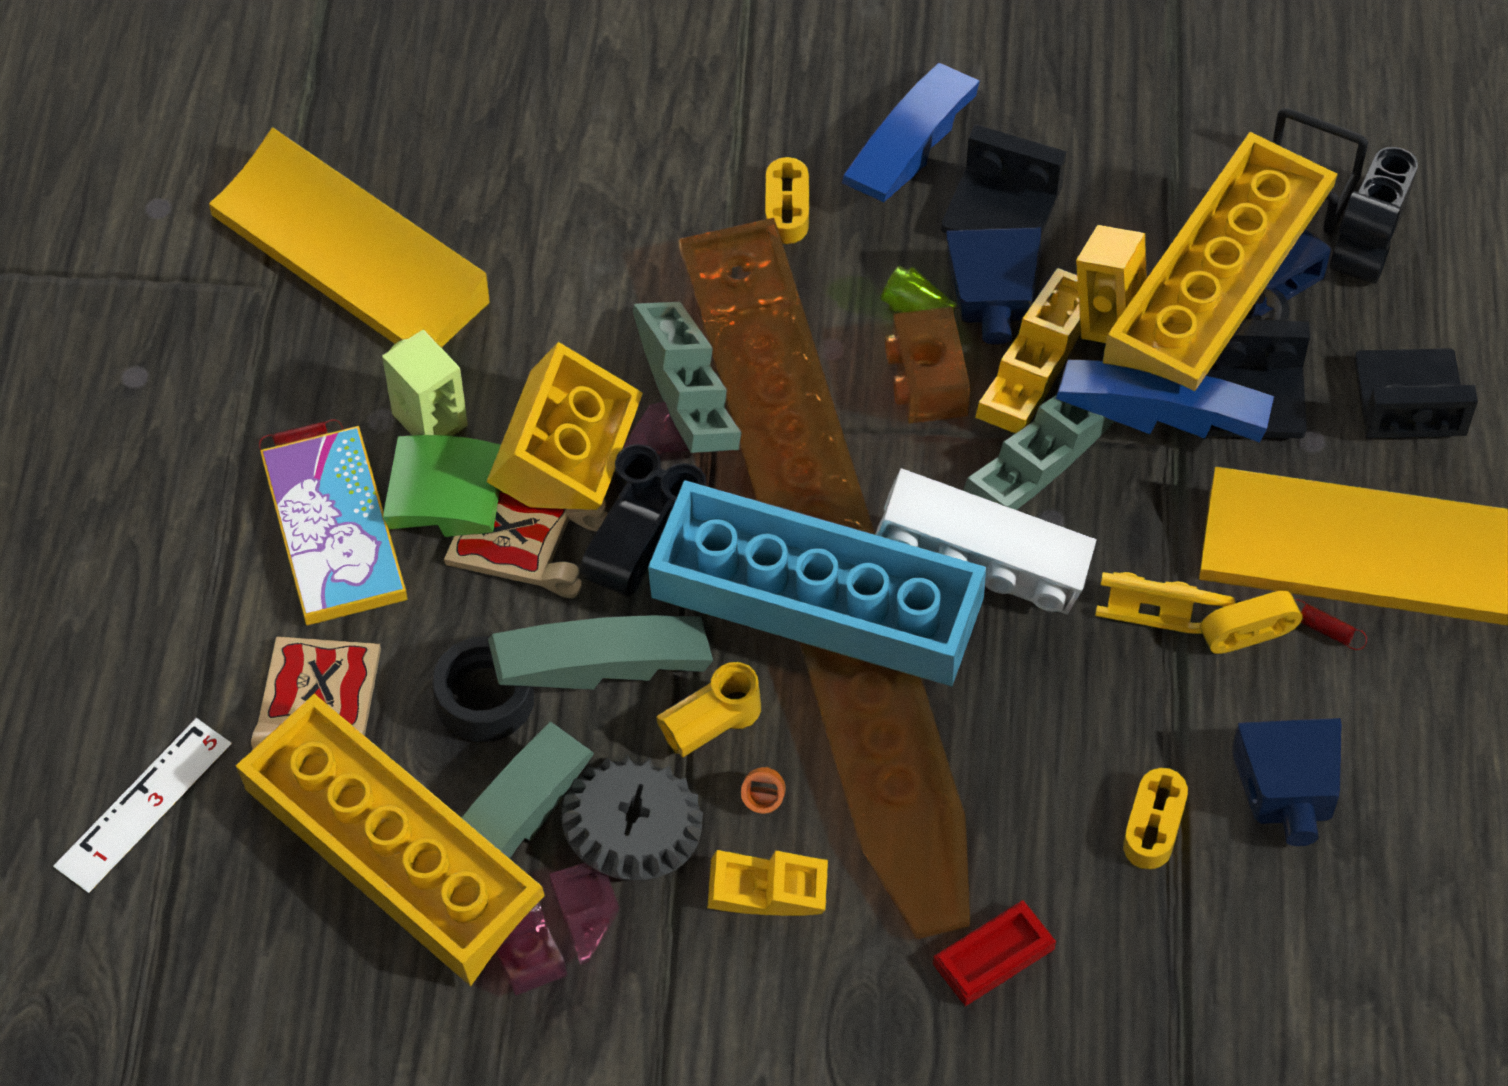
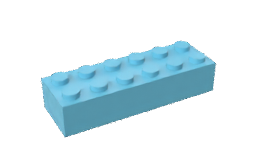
[648,480,986,686]

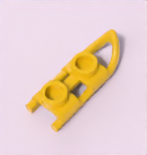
[1095,572,1236,634]

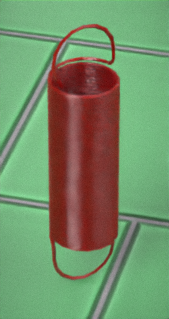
[259,419,343,450]
[1294,599,1367,650]

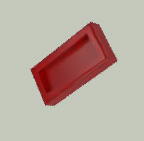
[933,900,1056,1007]

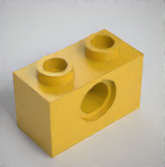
[1076,225,1147,343]

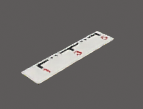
[53,718,232,893]

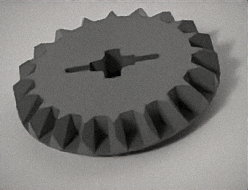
[561,755,703,880]

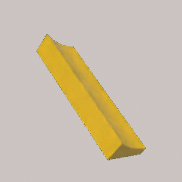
[209,127,490,348]
[1102,132,1337,391]
[1199,467,1508,626]
[236,694,545,987]

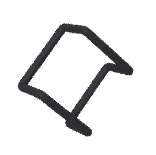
[1272,108,1368,233]

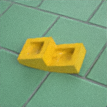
[707,850,828,916]

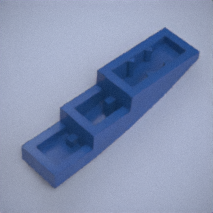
[842,63,980,203]
[1056,360,1274,443]

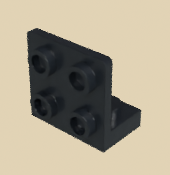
[941,124,1067,236]
[1206,319,1310,439]
[1354,348,1478,438]

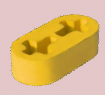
[765,157,809,244]
[1200,591,1302,654]
[1123,768,1188,869]

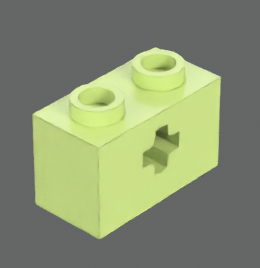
[382,329,468,436]

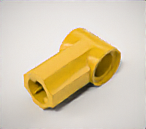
[656,662,761,758]

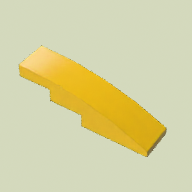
[975,268,1081,433]

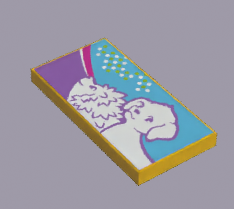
[260,426,408,626]

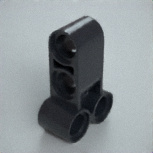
[1329,147,1418,284]
[580,444,707,597]

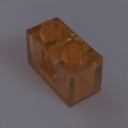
[884,307,970,424]

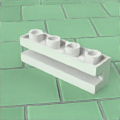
[875,468,1097,615]

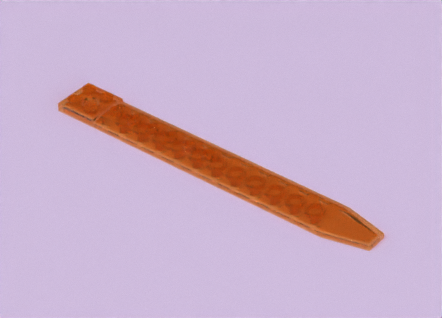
[679,218,970,940]

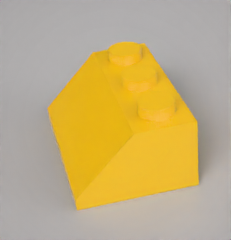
[486,342,643,510]

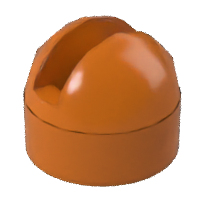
[741,767,786,814]

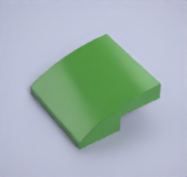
[383,435,501,537]

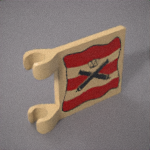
[444,490,608,599]
[251,637,381,750]

